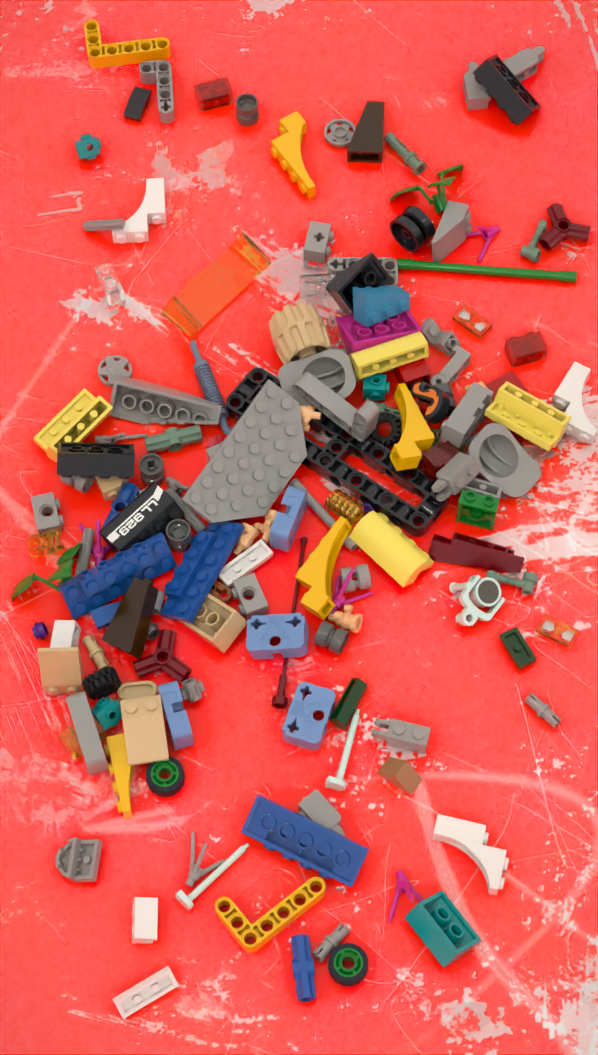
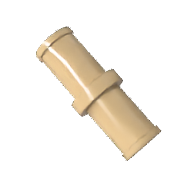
[82,635,111,671]

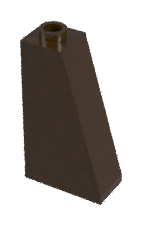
[347,101,385,163]
[101,577,159,659]

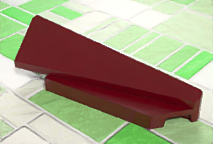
[428,532,525,573]

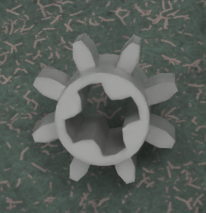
[180,677,205,702]

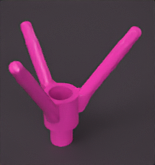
[467,225,500,262]
[79,520,110,566]
[331,568,373,614]
[388,870,424,922]

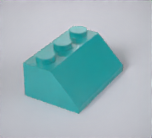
[405,890,481,968]

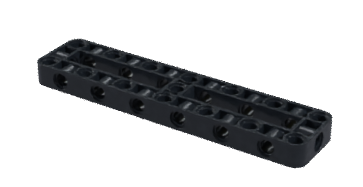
[226,368,450,537]

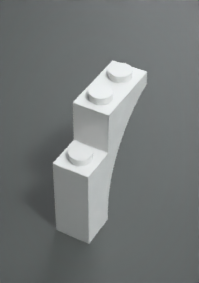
[112,178,166,244]
[552,361,597,445]
[432,814,509,896]

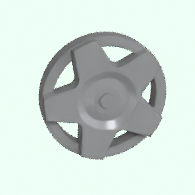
[324,118,356,148]
[97,355,132,387]

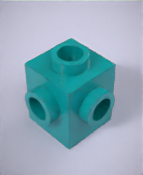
[73,133,102,160]
[363,373,390,401]
[91,696,122,731]

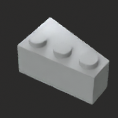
[440,382,494,448]

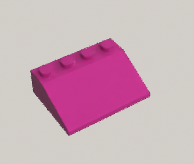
[335,310,423,356]

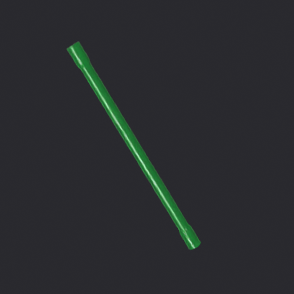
[397,258,577,283]

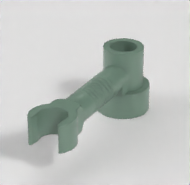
[520,219,548,263]
[486,570,539,595]

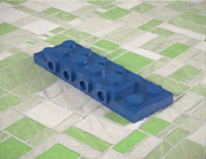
[159,521,245,623]
[58,532,177,620]
[241,794,370,888]

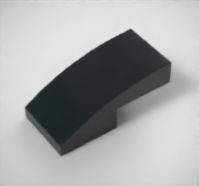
[123,87,152,122]

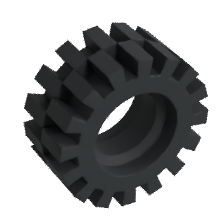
[369,412,402,447]
[82,667,122,700]

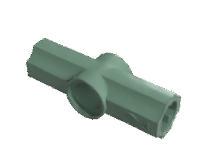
[144,425,203,454]

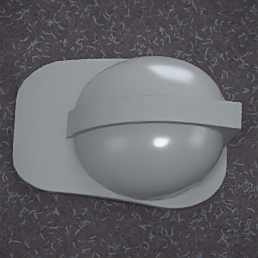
[278,349,356,406]
[465,423,541,497]

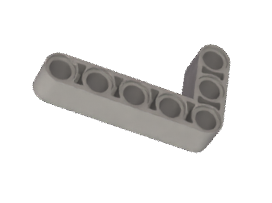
[293,372,380,442]

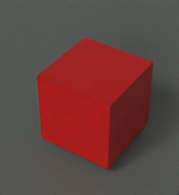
[394,358,431,391]

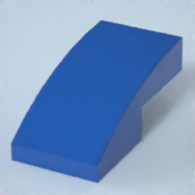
[90,601,122,630]

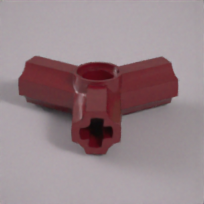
[539,203,591,251]
[132,629,192,684]

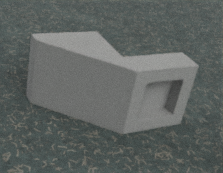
[420,318,461,357]

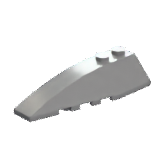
[109,375,222,425]

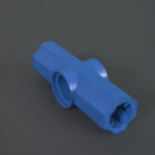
[101,482,140,529]
[291,934,316,1002]

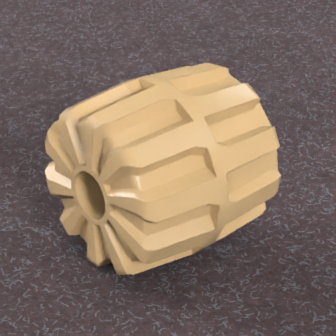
[268,301,332,365]

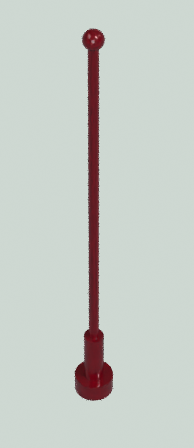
[271,537,308,709]

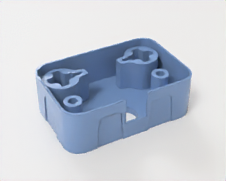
[269,486,307,552]
[246,613,309,659]
[158,680,194,750]
[282,682,336,751]

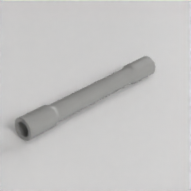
[288,478,358,551]

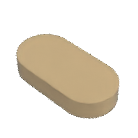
[118,680,158,700]

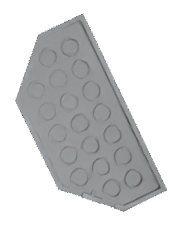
[181,379,307,523]

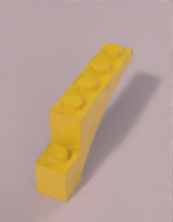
[270,111,315,199]
[389,383,434,471]
[295,516,352,620]
[104,733,135,819]

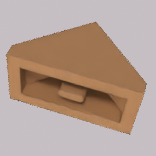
[377,757,422,796]

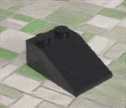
[325,252,391,316]

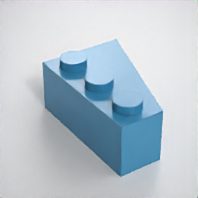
[352,285,410,327]

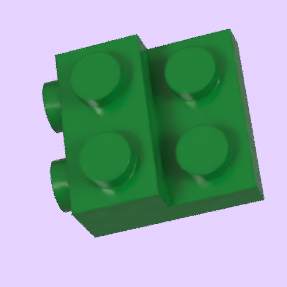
[456,490,500,531]

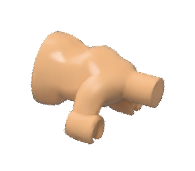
[299,405,321,432]
[252,509,277,543]
[233,522,260,556]
[328,604,363,633]

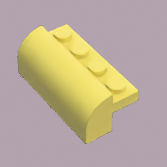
[349,331,429,382]
[484,381,571,451]
[33,388,113,462]
[349,510,434,587]

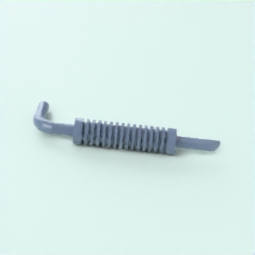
[190,339,231,436]

